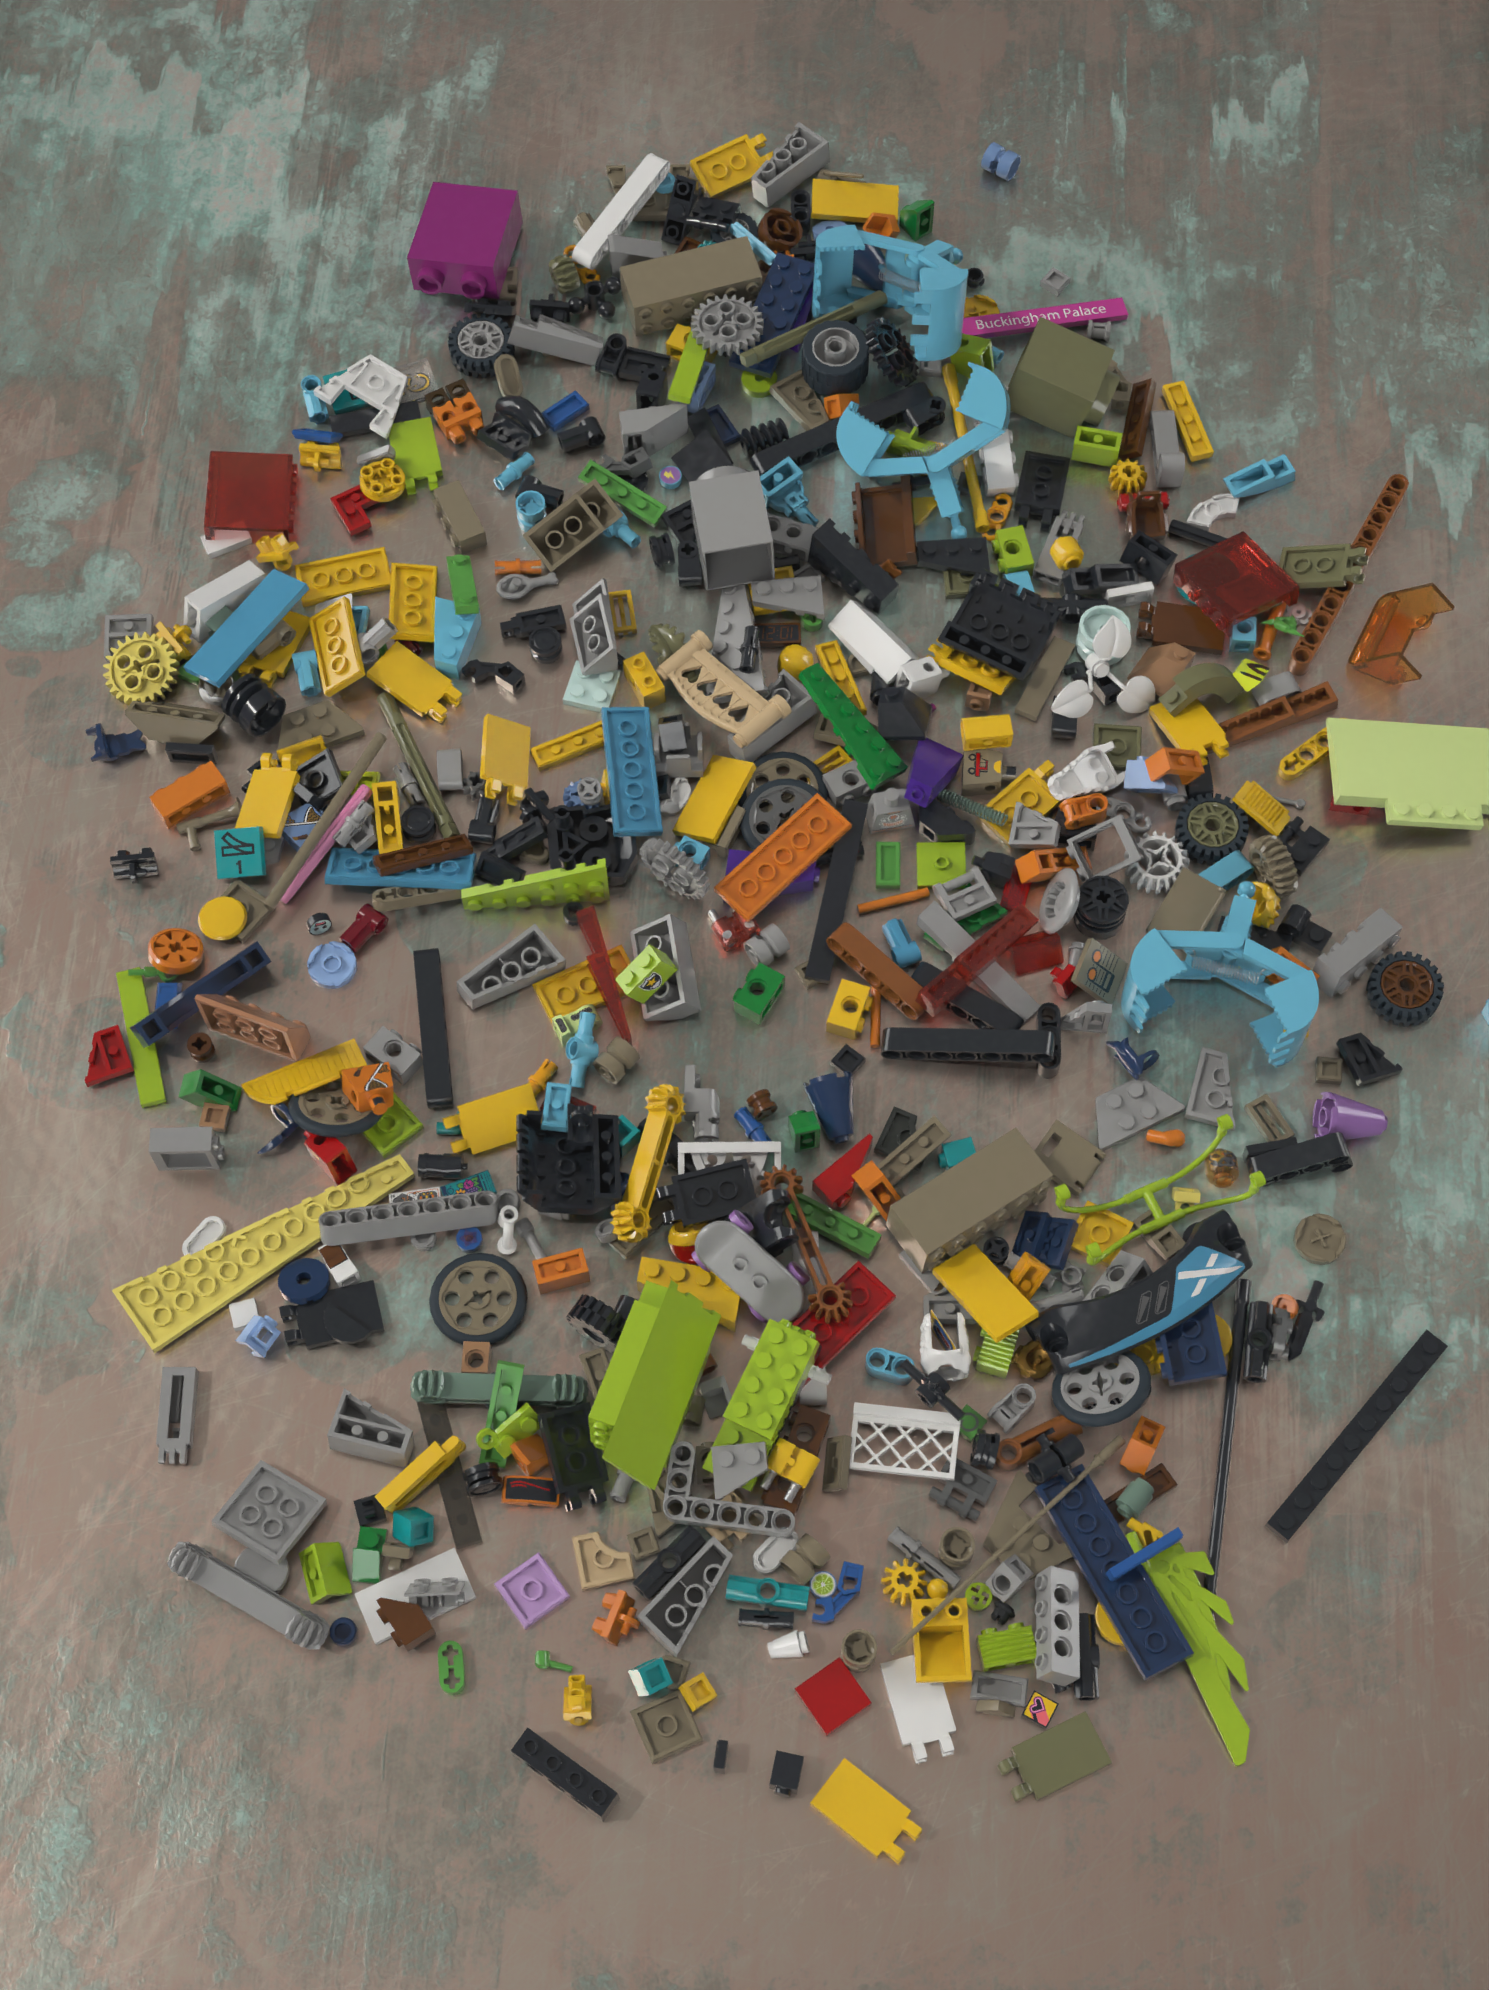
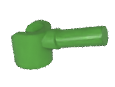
[535,1650,573,1673]

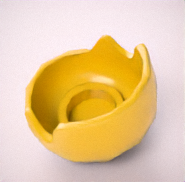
[777,644,813,681]

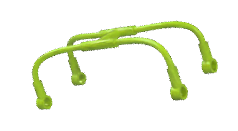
[1054,1114,1266,1266]

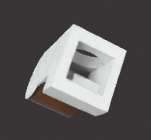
[318,1244,361,1288]

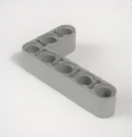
[663,1441,796,1537]

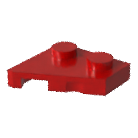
[85,1024,134,1087]

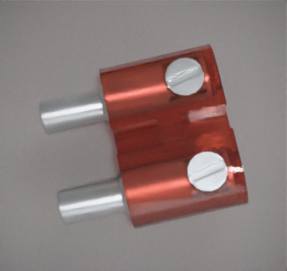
[708,908,761,952]

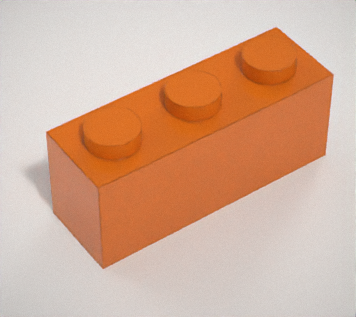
[149,761,230,829]

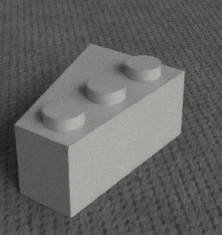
[327,1388,414,1468]

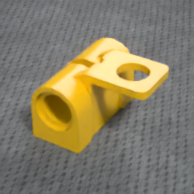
[960,714,1013,751]

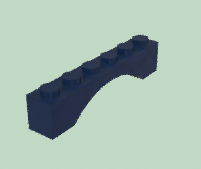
[129,941,272,1048]

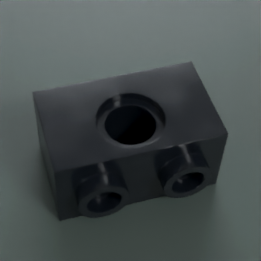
[1119,530,1178,586]

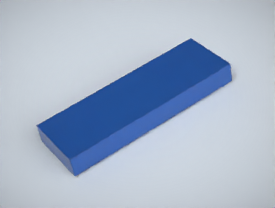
[1106,1527,1183,1581]

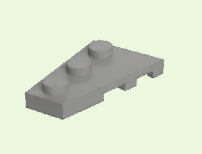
[751,575,825,620]
[1184,1047,1235,1131]

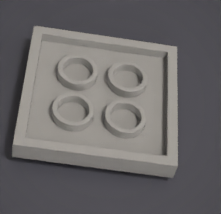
[212,1460,327,1566]

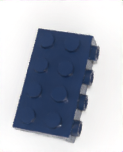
[1155,1302,1227,1386]

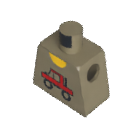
[961,749,1016,796]

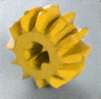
[1108,458,1148,496]
[881,1559,928,1607]

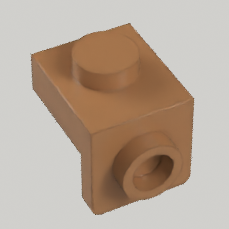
[965,682,993,711]

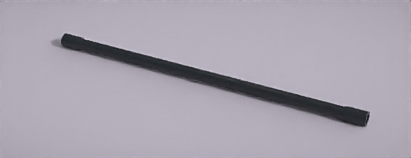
[1203,1279,1252,1620]

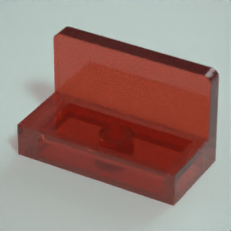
[1006,931,1064,975]

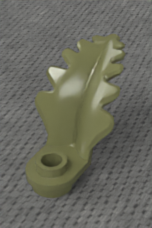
[648,623,700,683]

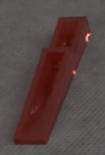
[915,903,1039,1017]
[576,905,632,1045]

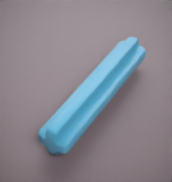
[729,222,776,267]

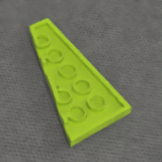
[461,858,610,911]

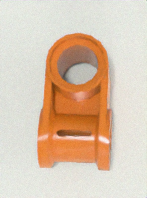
[1059,793,1108,830]

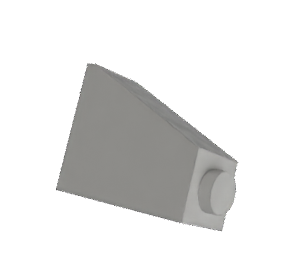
[608,234,667,279]

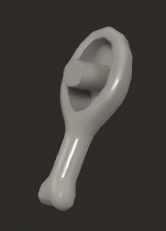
[496,572,559,600]

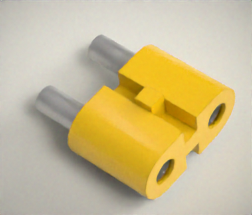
[760,1438,820,1503]

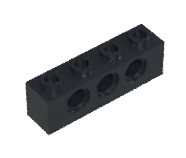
[511,1727,620,1822]

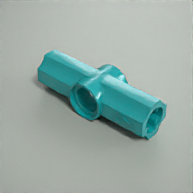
[725,1574,810,1612]

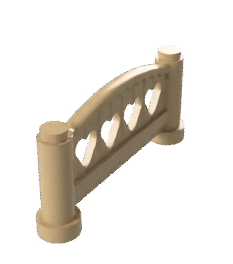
[656,630,792,748]

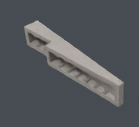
[917,901,1040,1025]

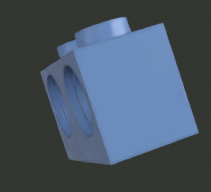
[678,361,716,413]

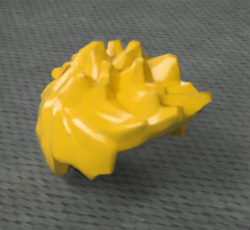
[1238,881,1281,928]

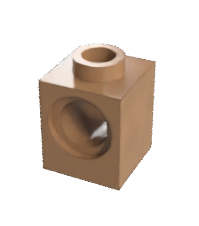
[461,1341,492,1374]

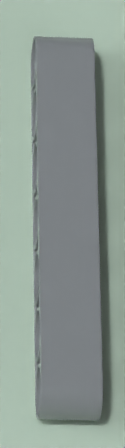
[318,1191,498,1246]

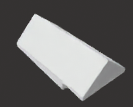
[828,600,920,685]

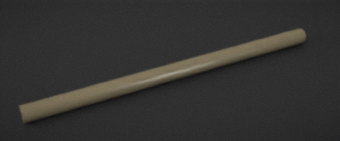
[263,732,387,911]

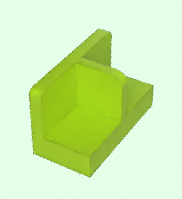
[886,426,936,458]

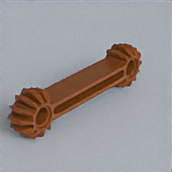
[760,1164,853,1324]

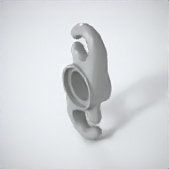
[1096,796,1152,833]

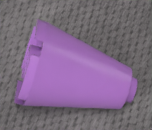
[1312,1092,1388,1140]

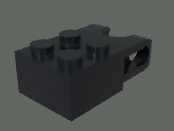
[720,1189,799,1258]

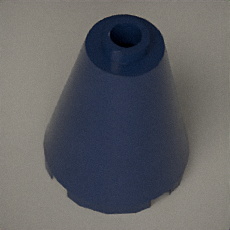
[852,244,885,292]
[803,1071,854,1144]

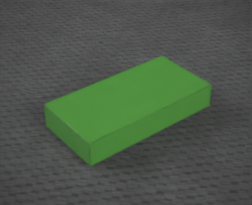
[876,842,900,889]

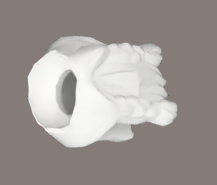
[920,1312,971,1382]

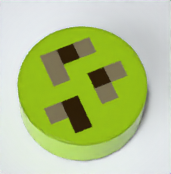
[964,1582,992,1612]

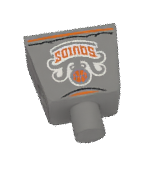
[866,788,915,834]

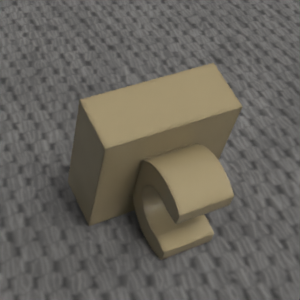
[382,1541,414,1571]

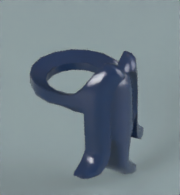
[1106,1037,1160,1080]
[257,1102,299,1154]

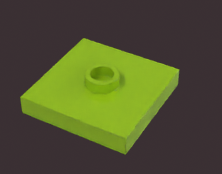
[916,842,966,889]

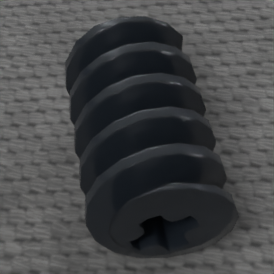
[740,418,789,458]

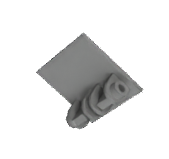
[404,1577,465,1607]

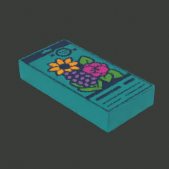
[440,1170,497,1196]

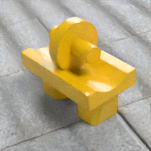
[299,440,342,472]
[255,534,299,571]
[155,621,193,662]
[563,1675,592,1726]

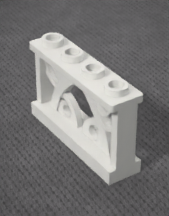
[678,1141,781,1198]

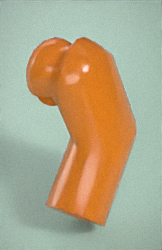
[1146,1129,1185,1147]

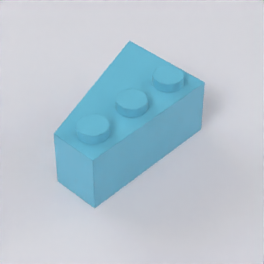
[434,597,482,680]

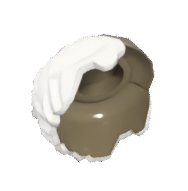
[198,676,234,706]

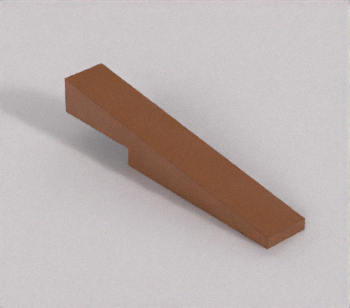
[1206,681,1338,755]

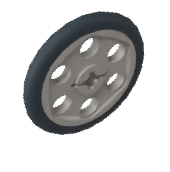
[1052,1351,1151,1427]

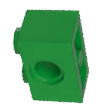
[732,962,785,1025]

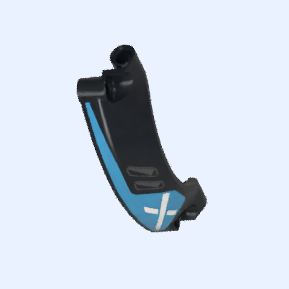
[1025,1209,1253,1374]

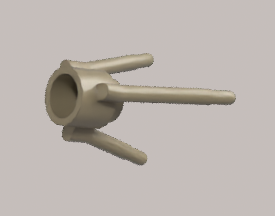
[817,169,866,183]

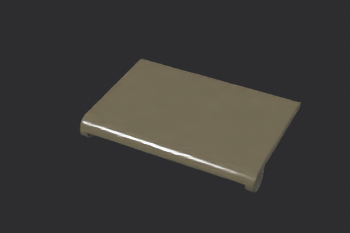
[1146,867,1227,952]

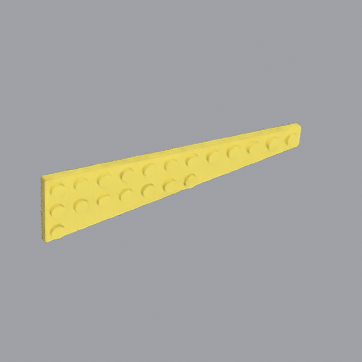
[112,1154,415,1353]

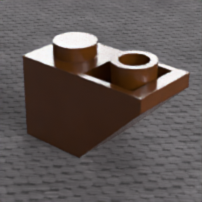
[376,1597,436,1651]

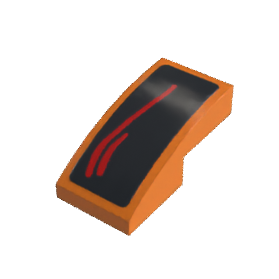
[501,1475,559,1508]

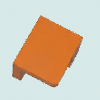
[863,212,900,238]
[824,394,860,420]

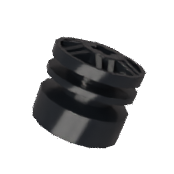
[221,674,286,738]
[1073,876,1129,940]

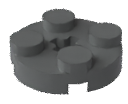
[1268,1307,1293,1361]

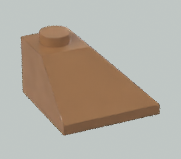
[1127,642,1196,697]

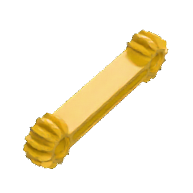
[610,1084,686,1243]

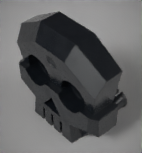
[547,804,638,886]

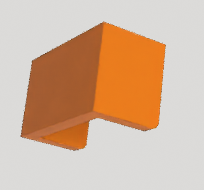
[1145,747,1205,785]
[532,1248,590,1295]

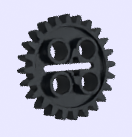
[864,317,919,387]

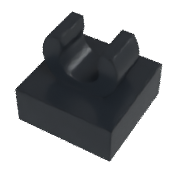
[353,1494,387,1527]

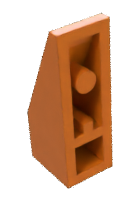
[1015,846,1092,883]

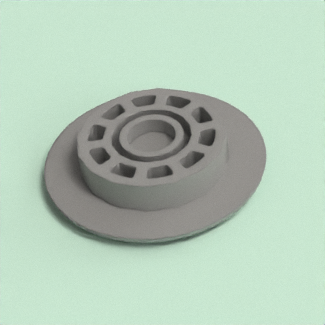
[1039,868,1080,934]

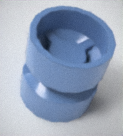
[981,142,1021,181]

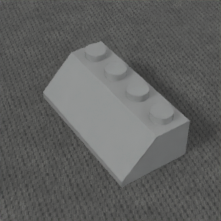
[630,914,701,1021]

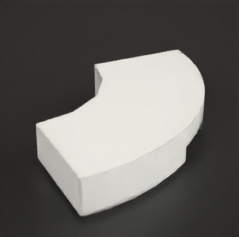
[1186,493,1239,531]

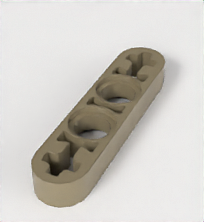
[372,887,461,912]

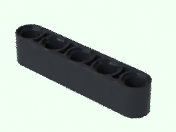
[911,961,1024,1030]

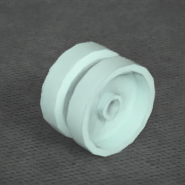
[1075,605,1131,665]

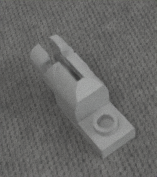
[684,1065,720,1142]

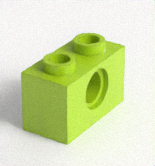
[992,525,1034,576]

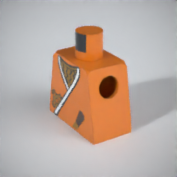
[342,1062,393,1115]

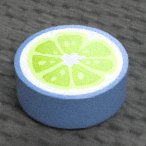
[810,1571,837,1599]

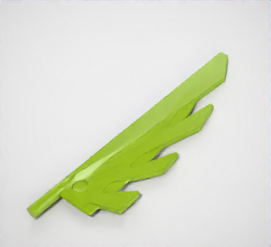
[1126,1531,1250,1766]

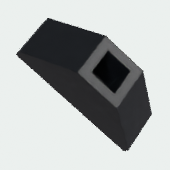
[661,174,699,245]
[917,797,976,845]

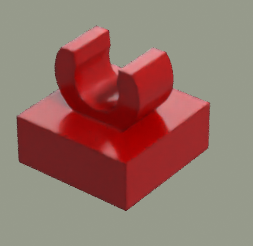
[1050,964,1077,999]

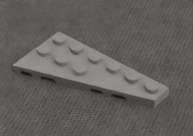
[705,584,769,704]

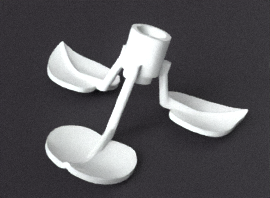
[1051,615,1155,718]

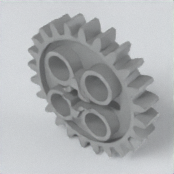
[691,294,764,356]
[639,837,711,900]

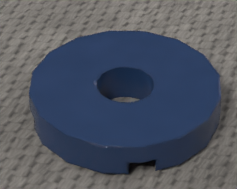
[278,1258,330,1305]

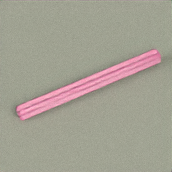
[280,784,373,904]

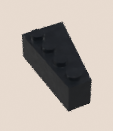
[807,518,899,614]

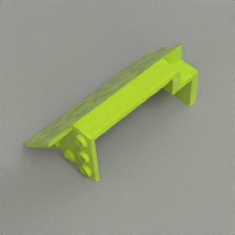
[588,1280,721,1490]

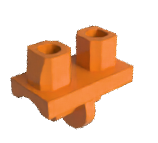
[592,1590,640,1646]

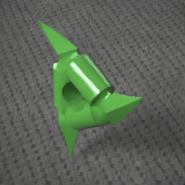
[1261,614,1305,637]

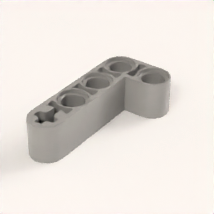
[1149,410,1185,487]

